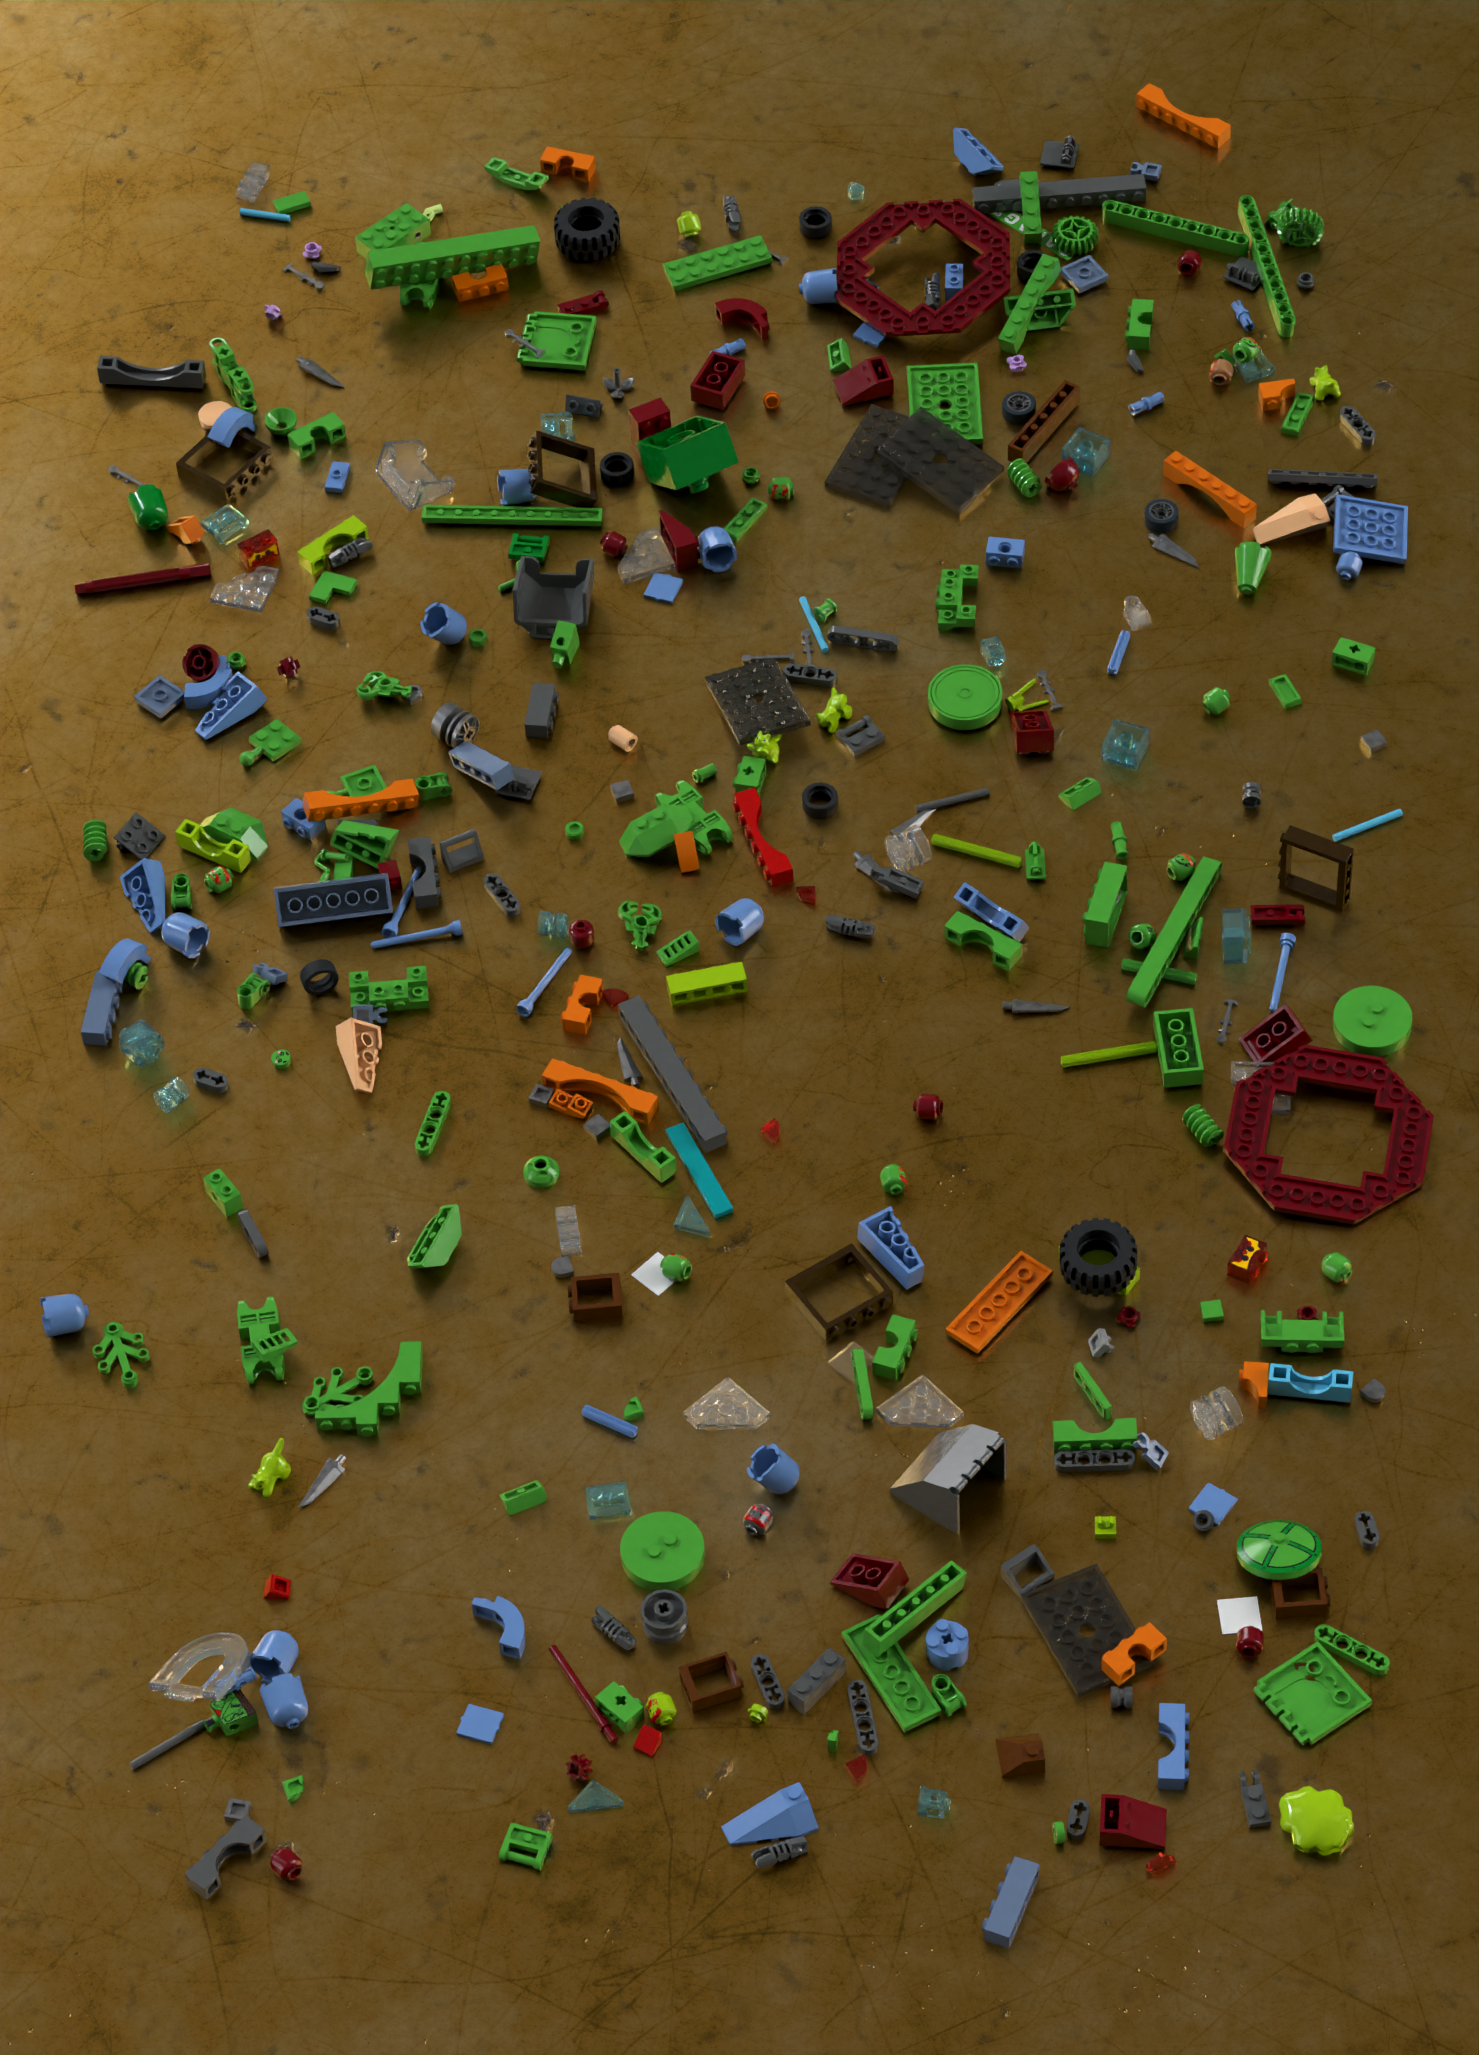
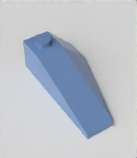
[195,671,268,740]
[120,858,165,933]
[721,1782,819,1846]

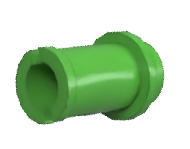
[692,763,717,783]

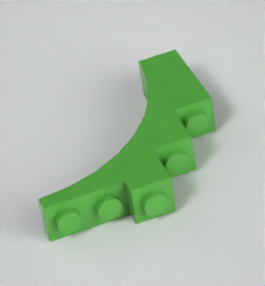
[315,1341,423,1437]

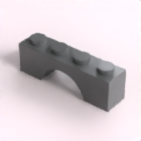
[407,836,442,909]
[185,1815,267,1900]

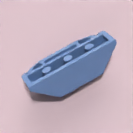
[953,127,1004,175]

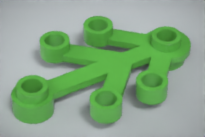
[92,1322,150,1389]
[302,1366,373,1416]

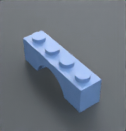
[954,882,1030,942]
[1158,1703,1189,1790]

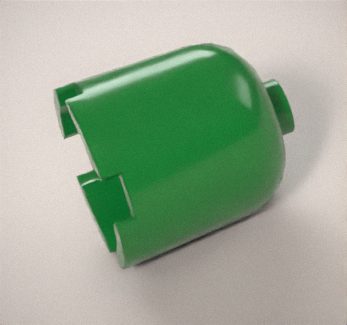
[127,484,168,530]

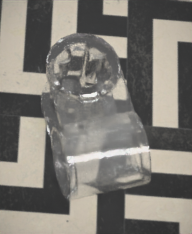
[1123,595,1152,631]

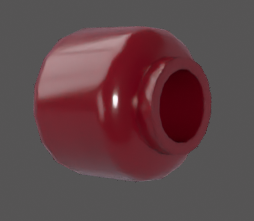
[1177,250,1202,276]
[600,531,628,558]
[569,920,594,948]
[913,1093,943,1120]
[1236,1626,1264,1658]
[270,1848,302,1881]

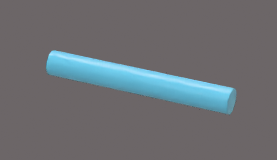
[240,208,291,222]

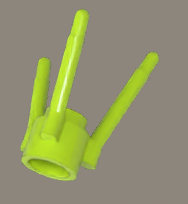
[1005,679,1049,711]

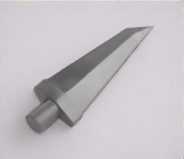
[296,356,344,387]
[1148,533,1199,568]
[887,809,936,846]
[853,851,900,893]
[1002,999,1070,1013]
[617,1037,643,1089]
[298,1454,347,1508]

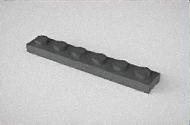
[1268,469,1377,488]

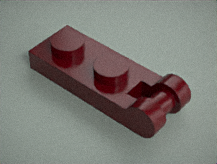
[557,290,609,315]
[1250,904,1306,927]

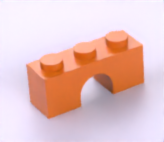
[540,146,596,182]
[452,264,509,302]
[561,974,604,1035]
[1101,1622,1167,1686]

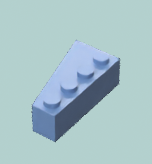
[857,1206,924,1290]

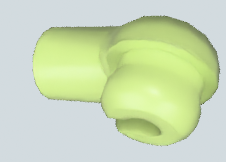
[423,204,443,222]

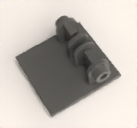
[1040,135,1079,168]
[1223,256,1261,291]
[494,765,542,800]
[114,812,166,860]

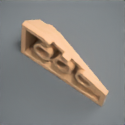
[1252,494,1330,545]
[336,1018,382,1094]

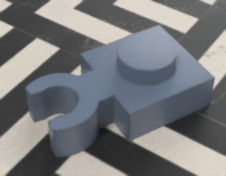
[1130,162,1162,181]
[252,962,288,985]
[353,1005,387,1024]
[1133,1432,1169,1470]

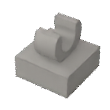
[1088,1328,1114,1358]

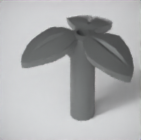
[603,368,634,398]

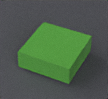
[1200,1300,1224,1323]

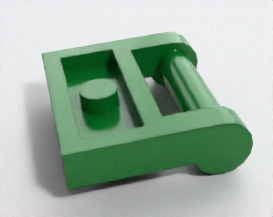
[508,533,550,562]

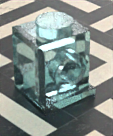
[980,636,1006,666]
[918,1785,951,1819]

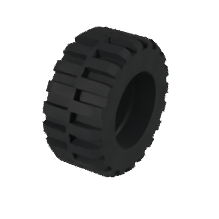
[554,198,620,262]
[1059,1218,1137,1297]

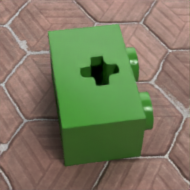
[1332,637,1376,675]
[733,756,766,795]
[203,1168,243,1217]
[595,1681,645,1734]

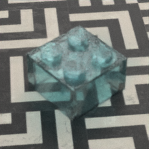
[1061,427,1111,477]
[1101,719,1150,770]
[1221,908,1252,964]

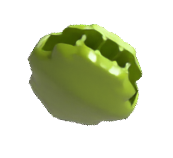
[1279,1786,1354,1856]

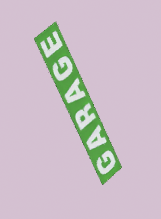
[988,211,1076,260]

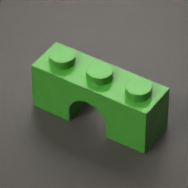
[1125,299,1154,350]
[288,412,346,459]
[872,1314,918,1380]

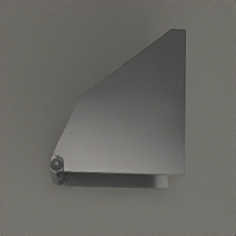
[890,1424,1007,1535]

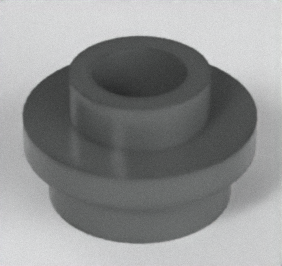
[1297,272,1315,289]
[1193,1510,1214,1531]

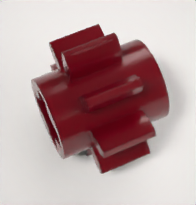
[276,656,301,678]
[565,1754,593,1781]

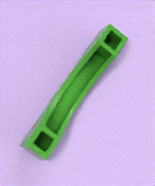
[998,254,1061,355]

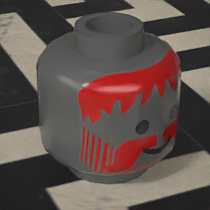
[743,1504,774,1535]

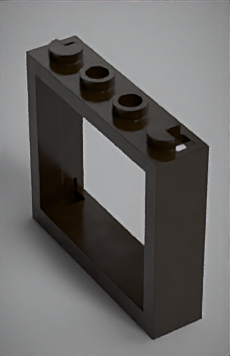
[176,430,273,502]
[527,430,597,508]
[1278,825,1354,912]
[785,1243,893,1342]

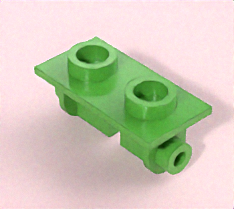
[1264,198,1297,229]
[1025,842,1046,880]

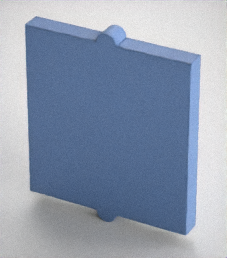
[853,322,886,347]
[644,572,683,604]
[1188,1483,1237,1526]
[456,1704,504,1745]

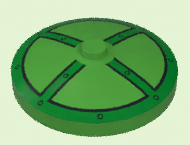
[1237,1520,1322,1580]

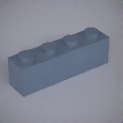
[449,741,514,790]
[81,972,123,1046]
[982,1856,1040,1948]

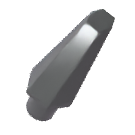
[312,262,341,273]
[1126,349,1144,374]

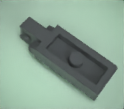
[869,864,924,898]

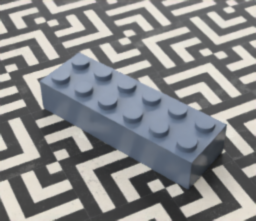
[273,873,393,927]

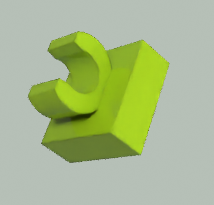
[1095,1516,1116,1539]

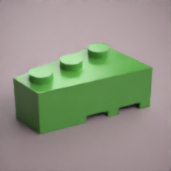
[330,820,399,869]

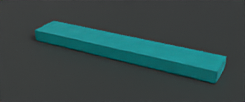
[665,1122,733,1219]

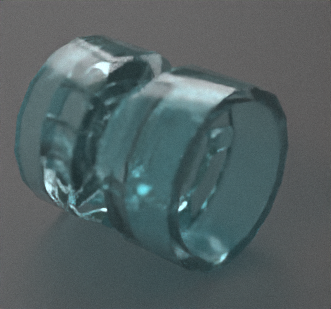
[537,910,569,938]
[153,1077,191,1113]

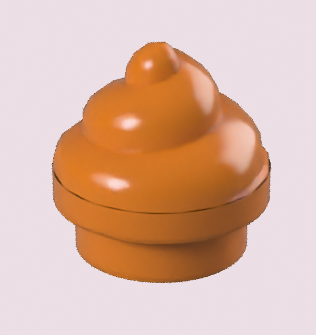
[763,391,781,409]

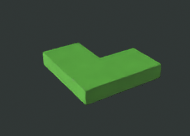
[309,571,358,604]

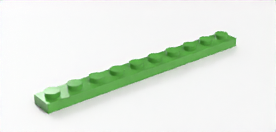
[422,505,603,526]

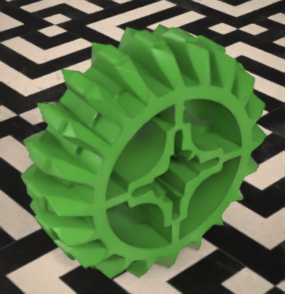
[1277,206,1324,247]
[1052,215,1099,255]

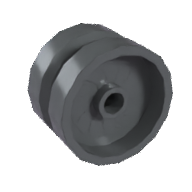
[640,1589,688,1645]

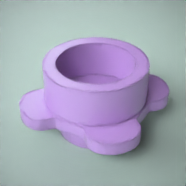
[303,242,322,259]
[264,305,283,320]
[1007,355,1027,372]

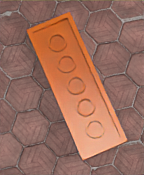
[945,1251,1053,1354]

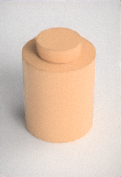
[608,725,638,752]

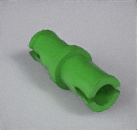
[1110,822,1129,859]

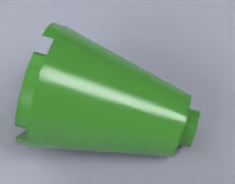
[1235,542,1272,595]

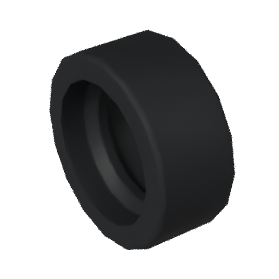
[799,206,832,238]
[1017,250,1045,282]
[600,452,634,486]
[802,782,838,819]
[300,959,339,995]

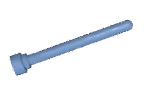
[382,867,422,938]
[371,920,463,949]
[1269,933,1296,1012]
[516,948,571,1017]

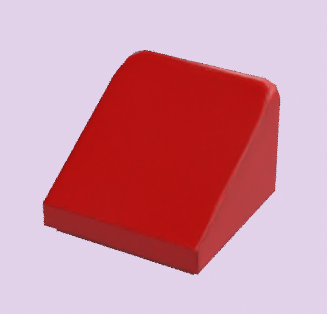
[263,1574,291,1599]
[633,1725,663,1757]

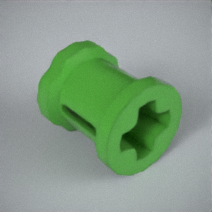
[813,598,838,622]

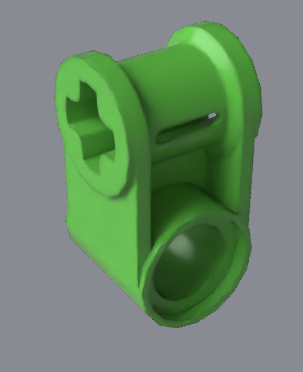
[415,772,452,801]
[171,873,192,910]
[237,973,271,1010]
[931,1674,967,1717]

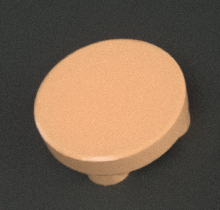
[198,401,232,430]

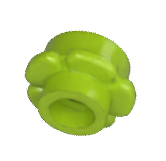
[748,1704,768,1723]

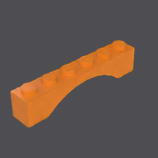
[1136,83,1231,149]
[1163,451,1257,528]
[302,779,419,822]
[542,1058,659,1125]

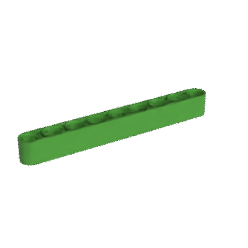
[1102,200,1249,257]

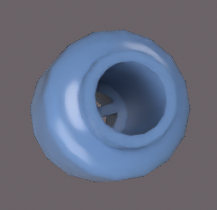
[1336,551,1363,580]

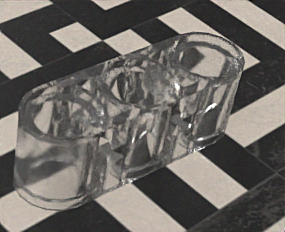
[235,162,270,203]
[555,1205,582,1257]

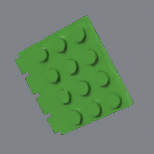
[516,311,597,370]
[1253,1641,1372,1745]

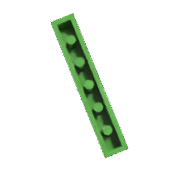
[862,1560,967,1657]

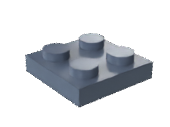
[1060,255,1108,293]
[134,675,185,718]

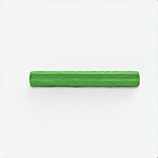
[1121,958,1197,985]

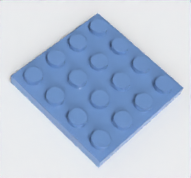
[1333,494,1408,564]

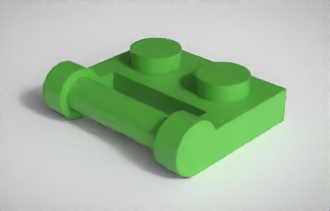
[498,1823,553,1871]

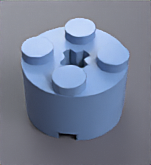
[926,1619,969,1671]

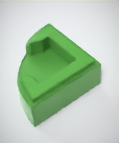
[1213,348,1236,365]
[624,1396,645,1422]
[827,1730,840,1752]
[282,1775,304,1803]

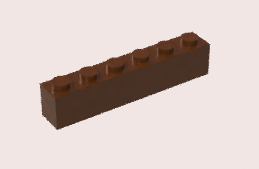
[1008,380,1080,463]

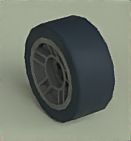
[1002,391,1036,425]
[1144,499,1179,533]

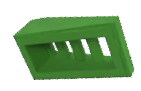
[656,930,700,967]
[252,1328,299,1363]

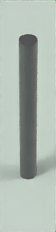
[915,788,990,812]
[129,1719,205,1770]

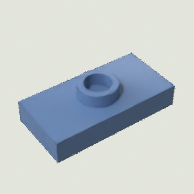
[324,461,350,493]

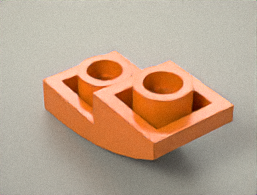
[674,831,700,873]
[548,1088,593,1118]

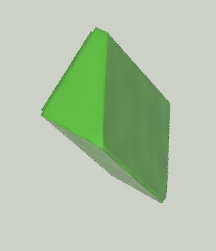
[827,338,852,372]
[1058,777,1102,810]
[333,856,355,880]
[1183,917,1204,959]
[499,1480,547,1515]

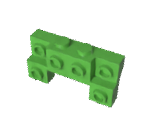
[936,565,979,631]
[349,966,429,1015]
[1260,1310,1344,1353]

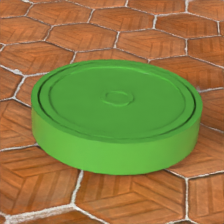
[928,664,1002,730]
[1333,986,1412,1057]
[620,1511,705,1591]

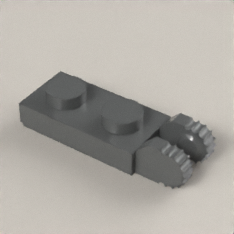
[1239,1769,1271,1829]

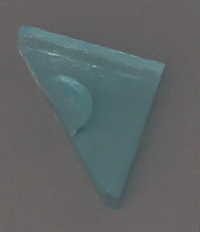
[674,1196,710,1237]
[567,1779,624,1812]

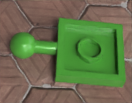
[239,719,302,766]
[326,764,387,797]

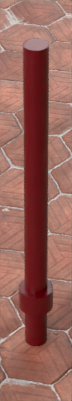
[549,1645,618,1744]

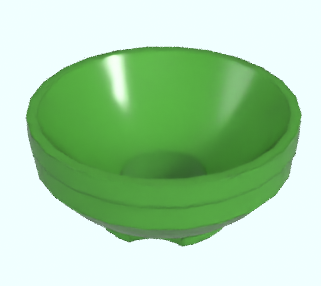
[265,407,297,435]
[523,1155,560,1188]

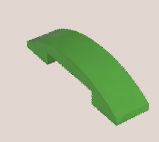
[484,157,549,190]

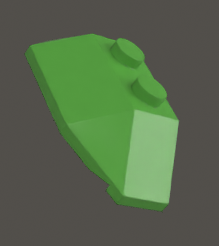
[1004,289,1076,331]
[619,804,694,857]
[200,808,268,861]
[407,1204,462,1269]

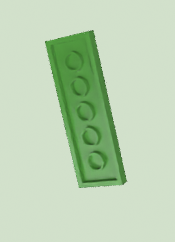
[663,235,773,291]
[842,1614,942,1732]

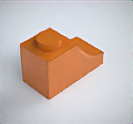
[1258,378,1295,411]
[166,515,205,545]
[1239,1361,1269,1409]

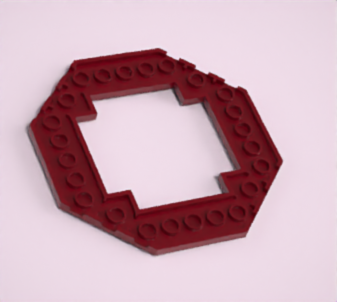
[836,199,1010,337]
[1223,1044,1434,1225]

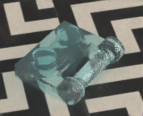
[1231,345,1276,383]
[540,412,576,442]
[201,503,250,544]
[585,1482,631,1520]

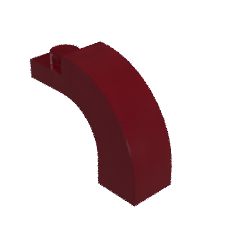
[715,298,770,340]

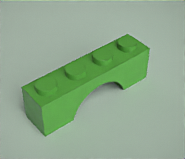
[1019,171,1042,244]
[944,911,1022,971]
[610,1111,677,1183]
[1053,1418,1138,1453]

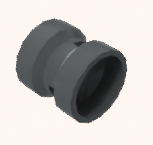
[1242,782,1261,808]
[1111,1686,1133,1708]

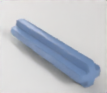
[1107,630,1130,675]
[582,1405,638,1438]

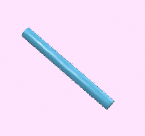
[799,596,829,653]
[1332,809,1403,842]

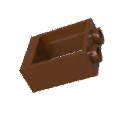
[567,1273,623,1322]
[1270,1568,1330,1619]
[678,1652,744,1713]

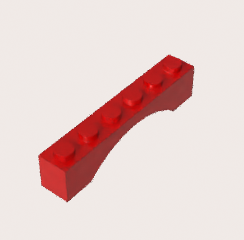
[732,788,794,887]

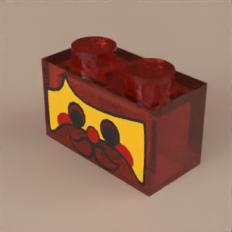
[237,529,280,570]
[1227,1234,1269,1284]

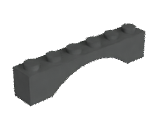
[97,356,206,388]

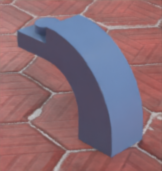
[208,407,258,448]
[184,655,233,709]
[99,938,152,984]
[472,1596,526,1659]

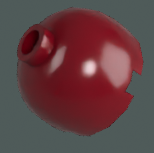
[1044,456,1080,492]
[182,644,220,681]

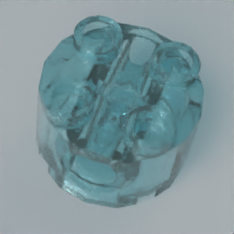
[119,1020,165,1067]

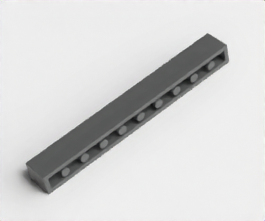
[972,174,1146,214]
[618,996,728,1153]

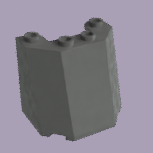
[513,556,594,639]

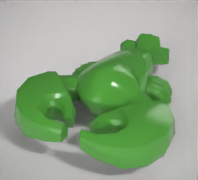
[356,671,412,700]
[618,900,662,951]

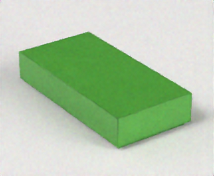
[273,191,311,214]
[1269,674,1302,709]

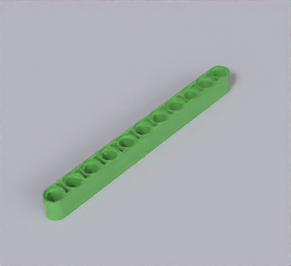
[1238,195,1296,338]
[1126,856,1223,1008]

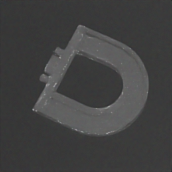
[149,1632,251,1702]

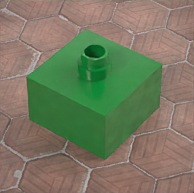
[636,415,739,493]

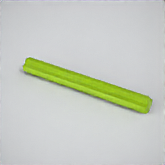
[931,834,1022,868]
[1061,1041,1157,1067]

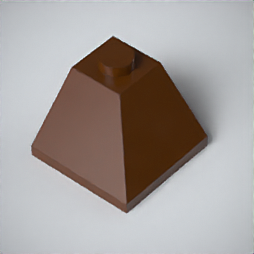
[996,1733,1045,1778]

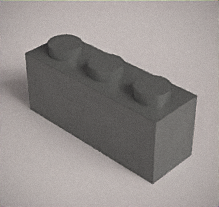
[524,683,559,738]
[787,1647,846,1715]

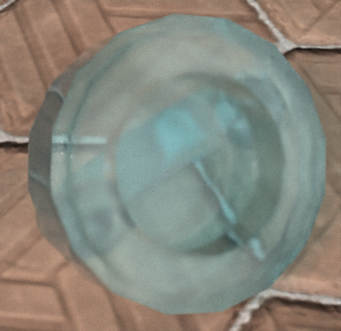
[848,182,865,200]

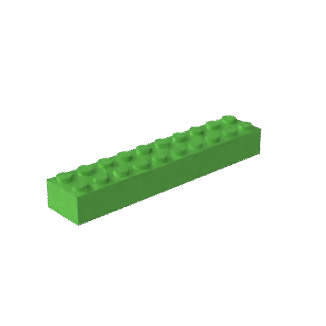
[365,225,540,290]

